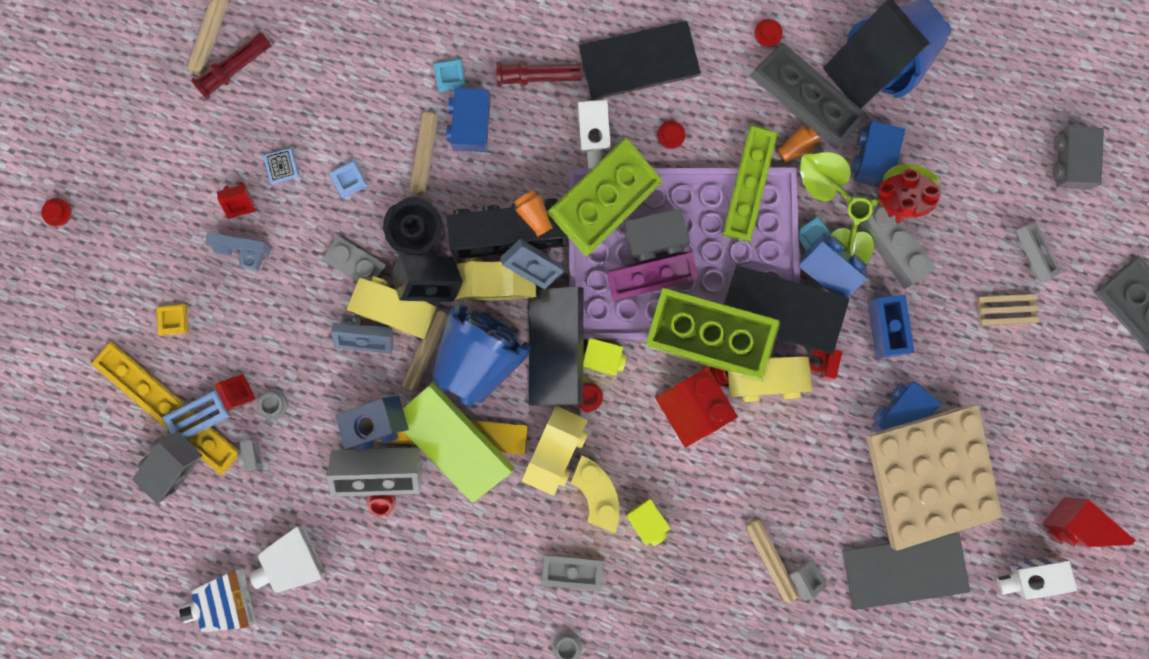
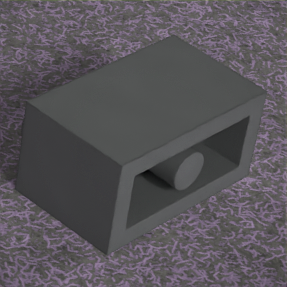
[1053,125,1104,190]
[623,208,690,263]
[132,431,203,504]

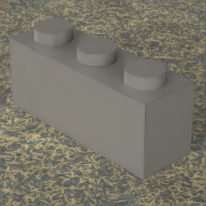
[859,202,937,289]
[326,448,422,497]

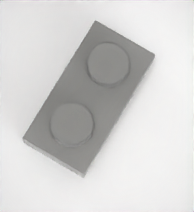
[1016,222,1061,282]
[322,236,387,282]
[541,555,603,591]

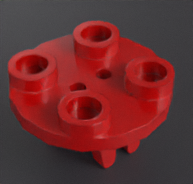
[878,169,941,224]

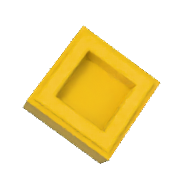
[156,304,189,336]

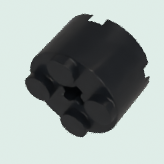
[383,197,445,256]

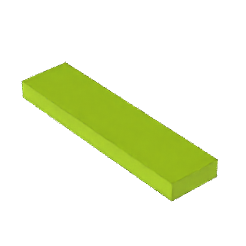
[722,125,778,243]

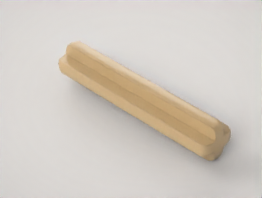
[188,0,229,74]
[410,112,438,196]
[402,310,448,392]
[746,519,799,603]

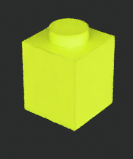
[583,338,627,377]
[625,498,671,546]

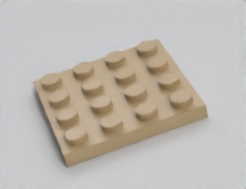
[866,404,1002,551]

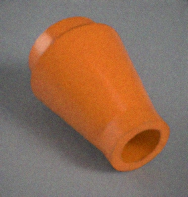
[776,125,821,163]
[514,190,553,236]

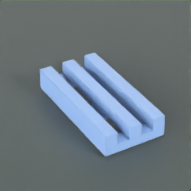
[163,390,231,439]

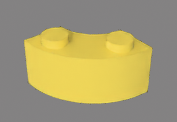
[455,257,536,301]
[347,276,436,339]
[728,357,812,403]
[522,406,588,496]
[571,455,619,533]

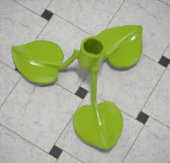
[800,152,939,264]

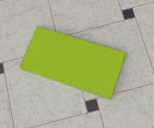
[547,138,663,256]
[403,382,515,503]

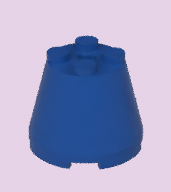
[847,0,951,98]
[432,304,531,407]

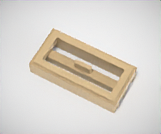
[977,294,1040,326]

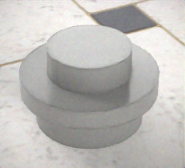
[257,391,288,420]
[553,633,582,659]

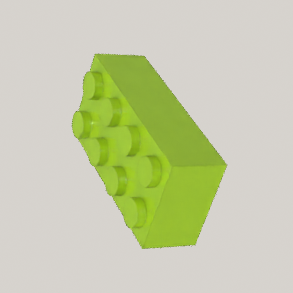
[645,288,780,382]

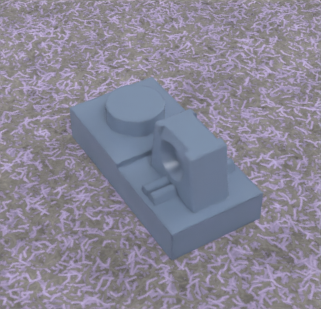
[205,232,271,271]
[501,239,564,289]
[331,315,394,354]

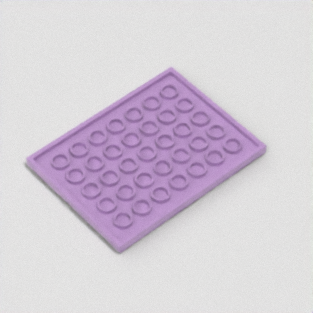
[568,167,800,340]

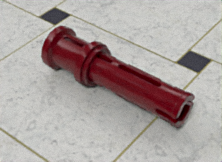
[190,32,272,100]
[496,61,582,87]

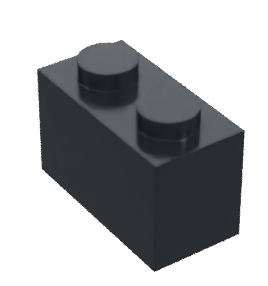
[391,255,463,302]

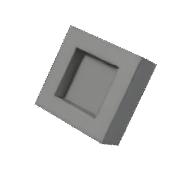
[237,440,263,471]
[790,560,827,601]

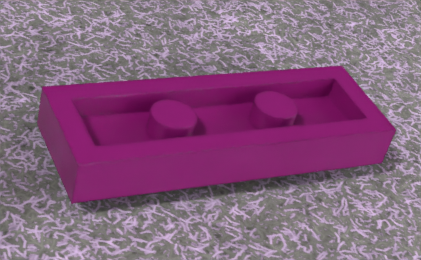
[606,250,698,301]

